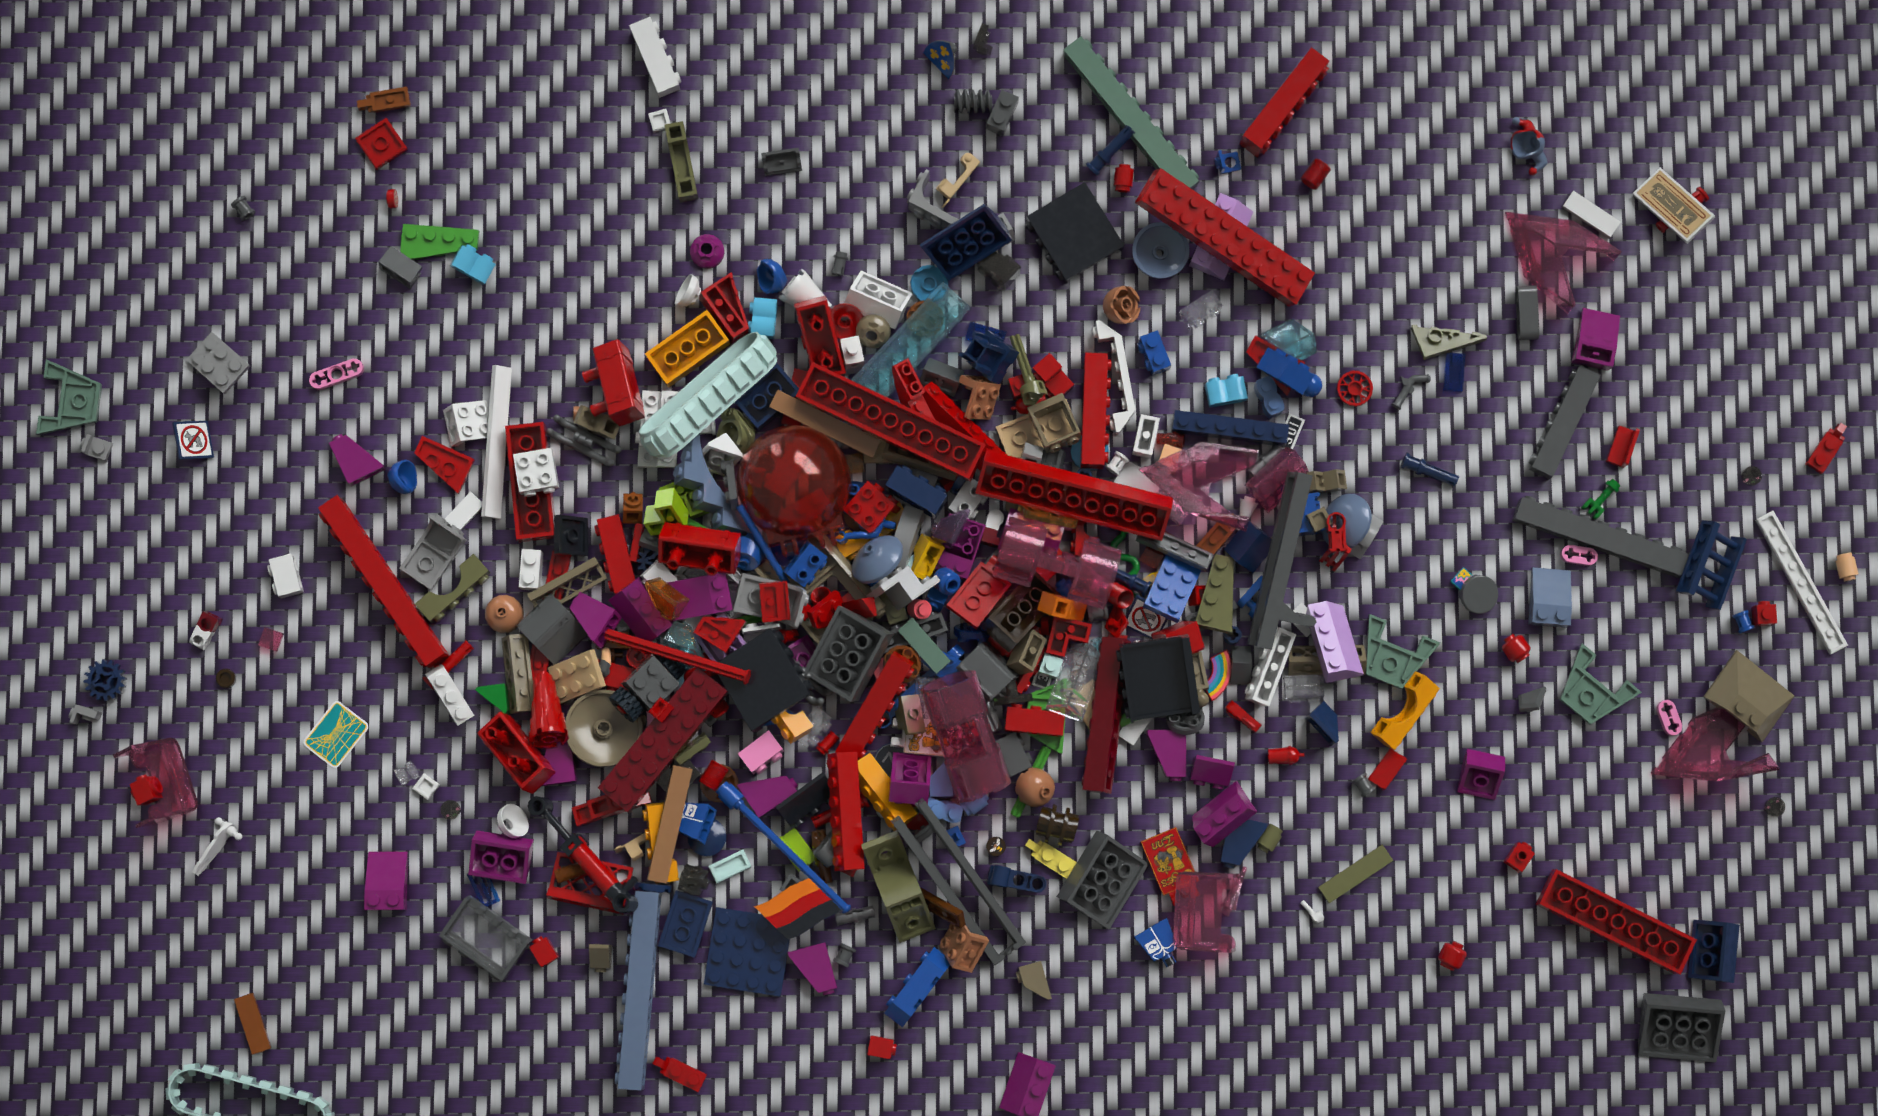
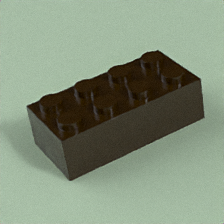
[980,569,1062,653]

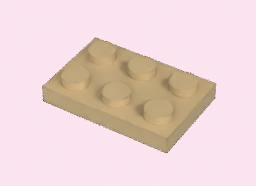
[548,649,606,704]

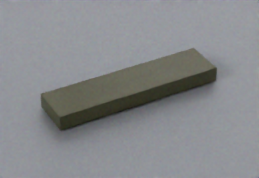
[1318,844,1393,903]

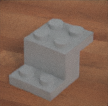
[186,332,250,394]
[866,565,940,611]

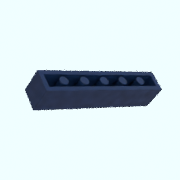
[1171,410,1289,447]

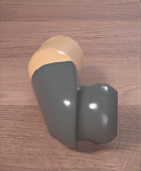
[599,647,611,677]

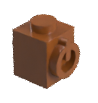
[623,492,643,524]

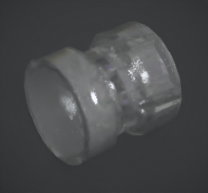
[394,761,420,787]

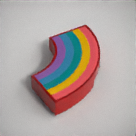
[1205,649,1231,702]

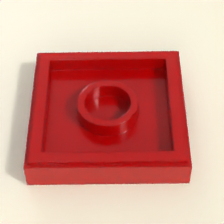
[355,118,408,170]

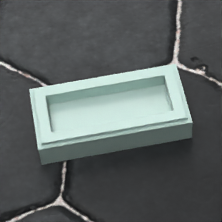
[708,849,752,884]

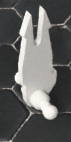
[192,817,242,876]

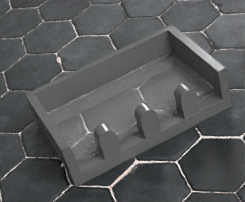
[439,895,533,981]

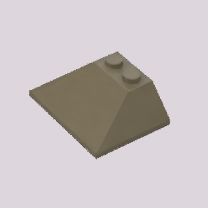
[1703,650,1794,742]

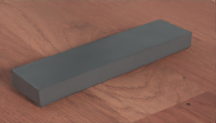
[1136,533,1214,572]

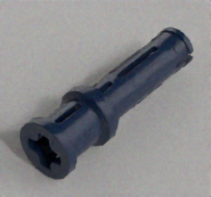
[1086,125,1135,176]
[1400,452,1459,487]
[1095,559,1153,598]

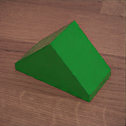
[475,683,509,714]

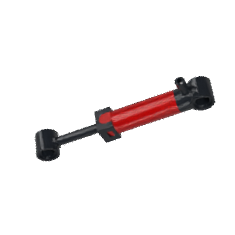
[528,796,638,913]

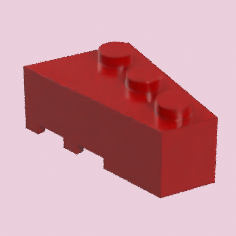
[699,272,749,344]

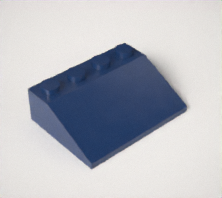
[920,204,1012,281]

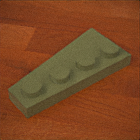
[1196,554,1234,635]

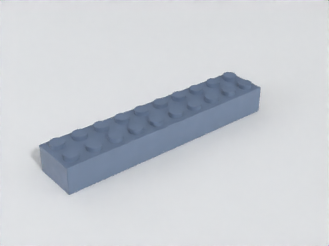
[615,891,662,1090]

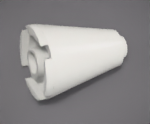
[778,269,832,307]

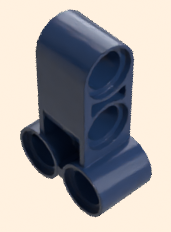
[986,865,1046,893]

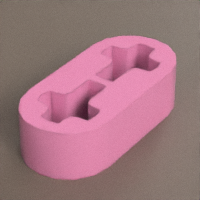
[1560,545,1598,566]
[1656,700,1682,736]

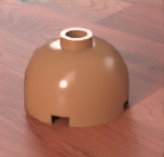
[1103,286,1141,324]
[485,595,524,633]
[1015,767,1055,807]

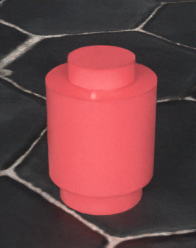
[907,599,932,619]

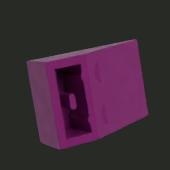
[1571,308,1620,371]
[934,513,986,581]

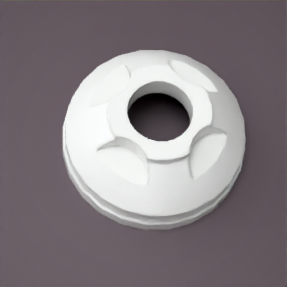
[675,274,701,307]
[497,804,529,838]

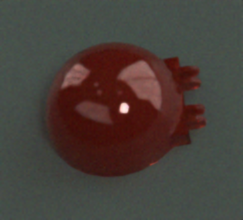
[736,425,852,558]

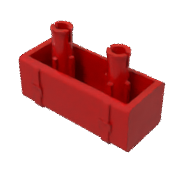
[794,296,846,375]
[582,339,645,426]
[658,522,741,576]
[477,712,556,794]

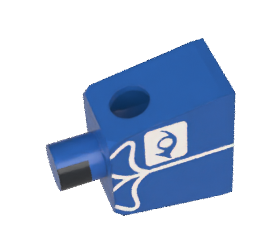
[679,803,717,845]
[1134,918,1178,968]

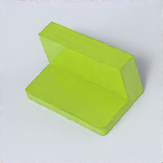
[779,828,815,872]

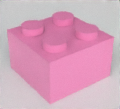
[738,730,784,775]

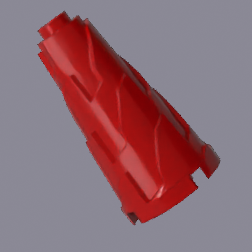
[529,671,569,748]

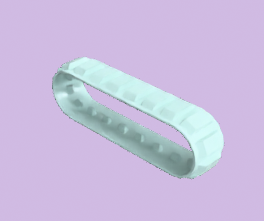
[639,332,778,459]
[165,1063,335,1116]

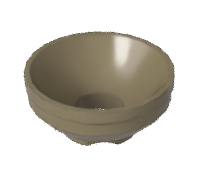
[856,314,891,348]

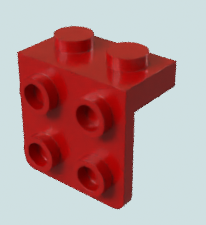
[844,481,901,533]

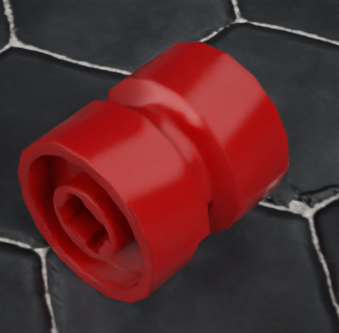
[626,647,653,669]

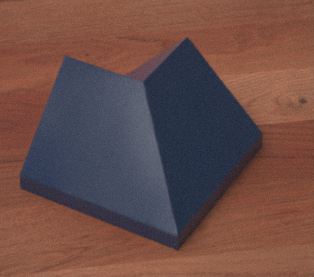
[1305,701,1339,746]

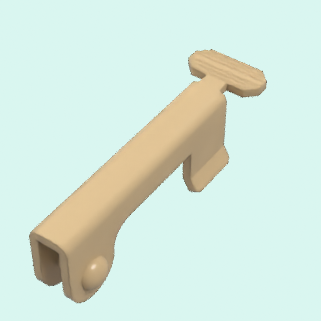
[936,153,980,208]
[614,833,648,861]

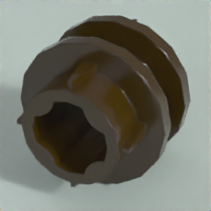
[1036,804,1079,846]

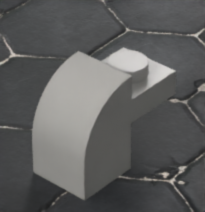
[1345,515,1383,559]

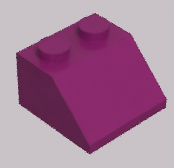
[1457,749,1505,800]
[1189,755,1235,790]

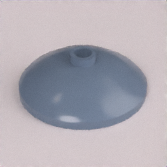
[1132,222,1189,279]
[1322,494,1372,548]
[852,535,903,584]

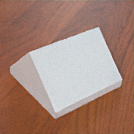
[702,433,743,476]

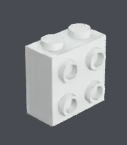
[513,448,559,497]

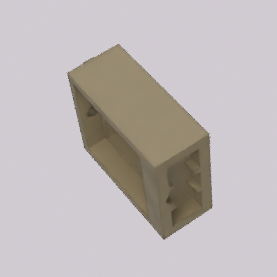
[1027,393,1081,453]

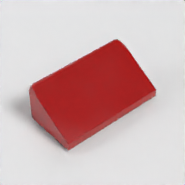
[842,597,877,618]
[1368,748,1407,791]

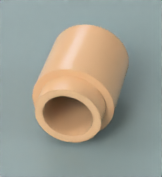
[1835,552,1859,582]

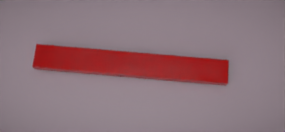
[530,551,572,680]

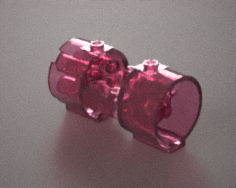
[992,516,1122,610]
[920,670,1011,803]

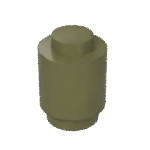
[1256,823,1283,853]

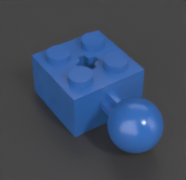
[1256,347,1322,397]

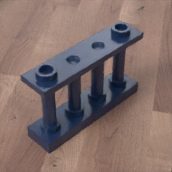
[1676,520,1747,610]

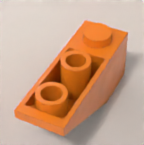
[1037,591,1088,621]

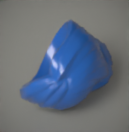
[757,259,788,294]
[387,460,417,494]

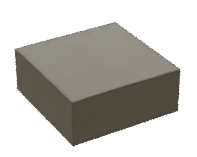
[1306,507,1333,533]

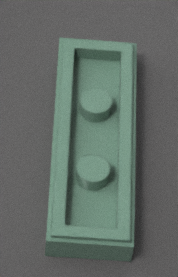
[898,618,951,674]

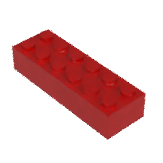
[1240,47,1329,158]
[505,422,555,542]

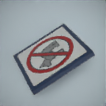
[172,420,214,460]
[1126,595,1168,639]

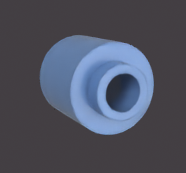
[960,789,989,816]

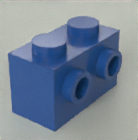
[1137,330,1171,376]
[783,540,828,587]

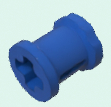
[1732,610,1756,634]

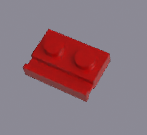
[759,581,790,623]

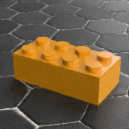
[645,310,730,388]

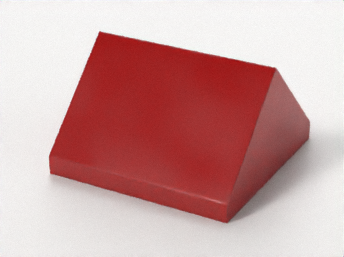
[1151,621,1205,654]

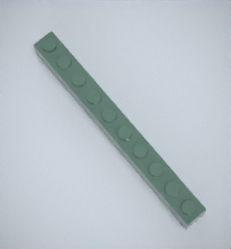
[1063,36,1199,189]

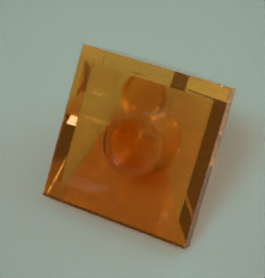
[644,577,690,620]

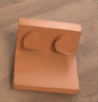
[959,375,1001,420]
[939,923,989,973]

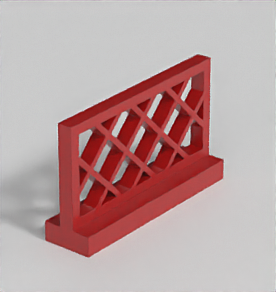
[546,852,634,915]

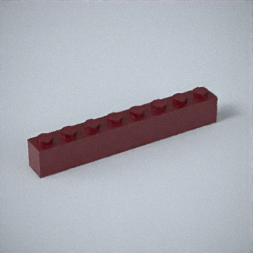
[1082,637,1131,794]

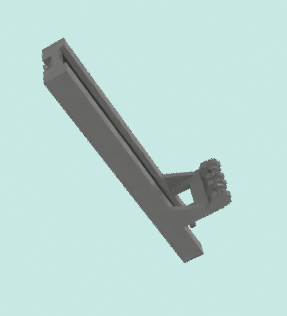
[1247,472,1317,650]
[891,798,1026,965]

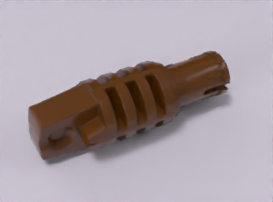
[812,829,833,883]

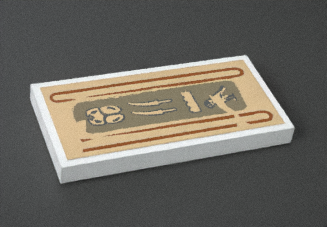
[1633,167,1715,244]

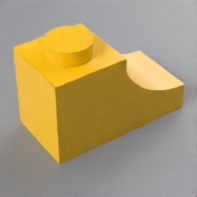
[911,533,945,579]

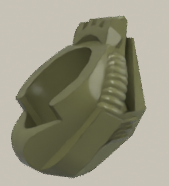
[717,408,755,459]

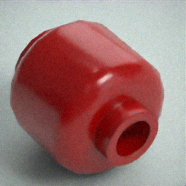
[1502,634,1531,663]
[1438,941,1467,971]

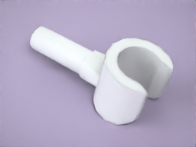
[1300,900,1324,923]

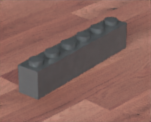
[1528,365,1601,480]

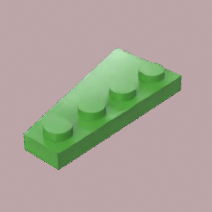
[400,224,480,260]

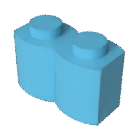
[450,244,496,285]
[748,297,778,339]
[1205,374,1248,407]

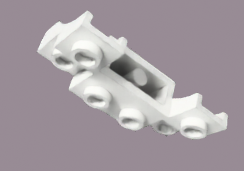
[635,390,678,468]

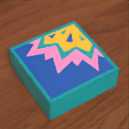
[1450,567,1473,591]

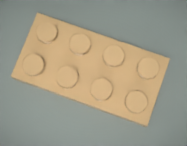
[995,399,1073,458]

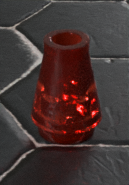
[1156,432,1185,449]

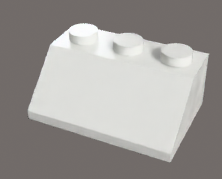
[844,271,913,329]

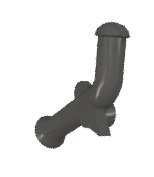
[1391,374,1431,410]

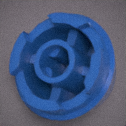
[737,533,766,571]

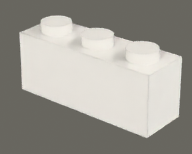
[425,664,474,726]

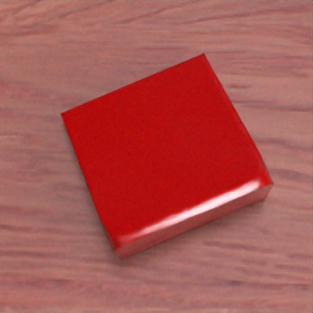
[1188,586,1206,606]

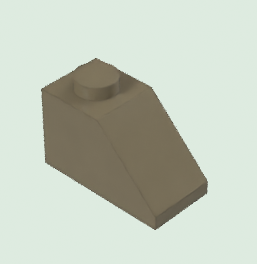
[1006,629,1047,675]
[589,944,612,972]
[1016,961,1052,1000]

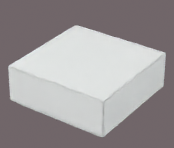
[648,109,670,133]
[412,773,440,800]

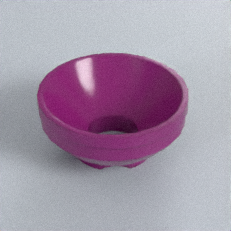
[690,234,725,269]

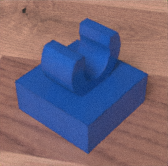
[947,825,966,847]

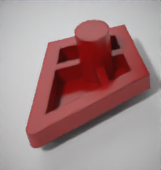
[1104,605,1129,638]

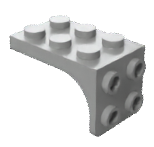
[907,169,959,229]
[399,514,467,591]
[733,573,809,629]

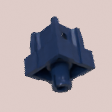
[959,330,1020,384]

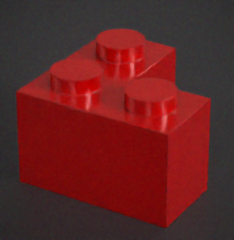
[1032,353,1074,398]
[1044,616,1092,658]

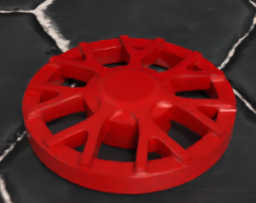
[1337,371,1373,406]

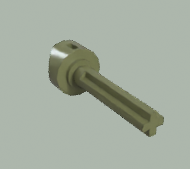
[1010,334,1048,406]

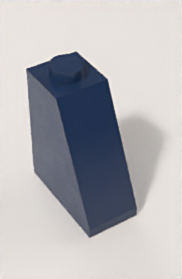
[1219,820,1268,869]

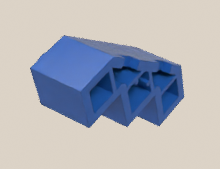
[884,947,950,1028]

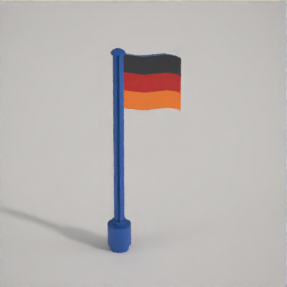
[716,781,851,940]

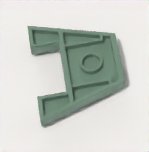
[36,359,102,435]
[1365,614,1440,689]
[1560,643,1642,725]

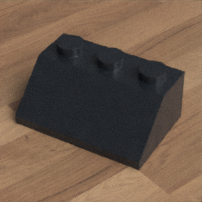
[776,772,830,828]

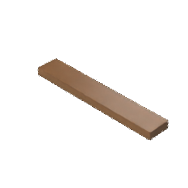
[769,390,881,458]
[647,765,693,884]

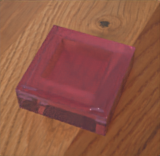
[258,627,284,652]

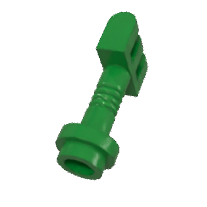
[1581,479,1620,520]

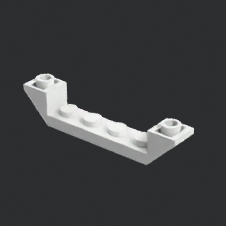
[1092,320,1135,435]

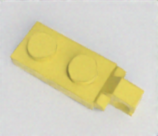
[1025,839,1077,879]

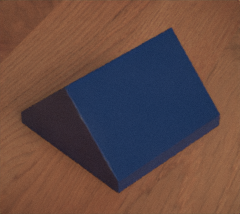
[1224,520,1272,573]

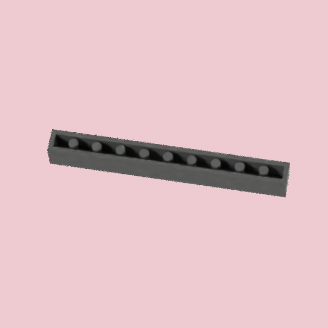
[1512,496,1690,579]

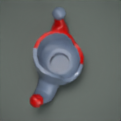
[1511,117,1548,176]

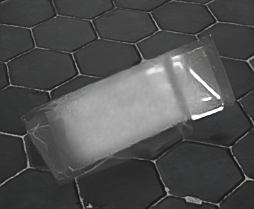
[1045,643,1100,722]

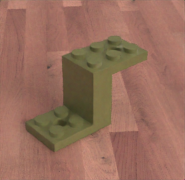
[861,830,936,943]

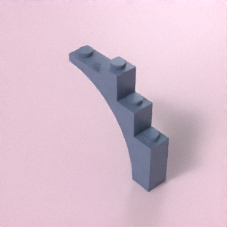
[673,433,763,536]

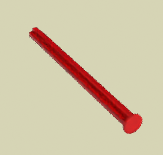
[604,629,751,685]

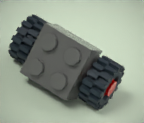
[609,655,687,723]

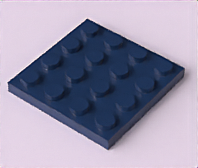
[704,907,790,997]

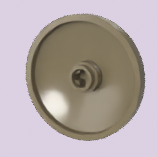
[565,690,642,767]

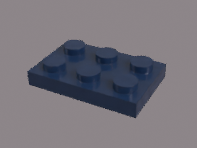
[658,890,713,958]

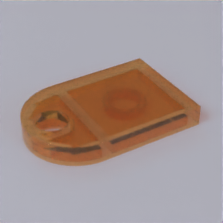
[1017,505,1078,528]

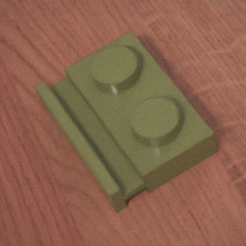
[675,732,711,765]

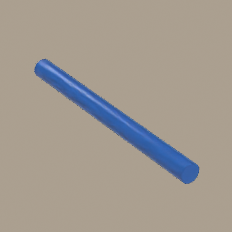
[736,504,790,583]

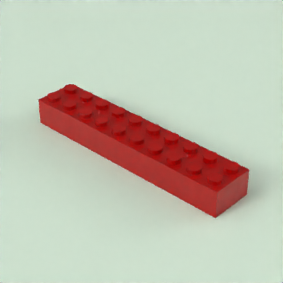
[1135,168,1315,307]
[796,362,987,482]
[975,450,1173,541]
[318,495,450,669]

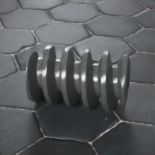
[954,89,992,114]

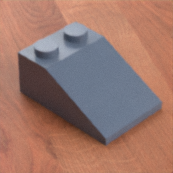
[1528,567,1572,628]

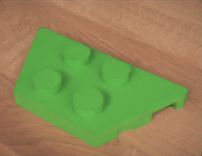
[1026,679,1069,754]

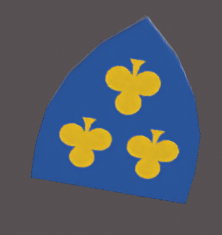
[923,40,957,79]

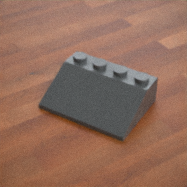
[804,605,894,702]
[1056,830,1149,930]
[1638,993,1726,1062]

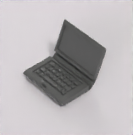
[516,593,587,665]
[956,640,1020,702]

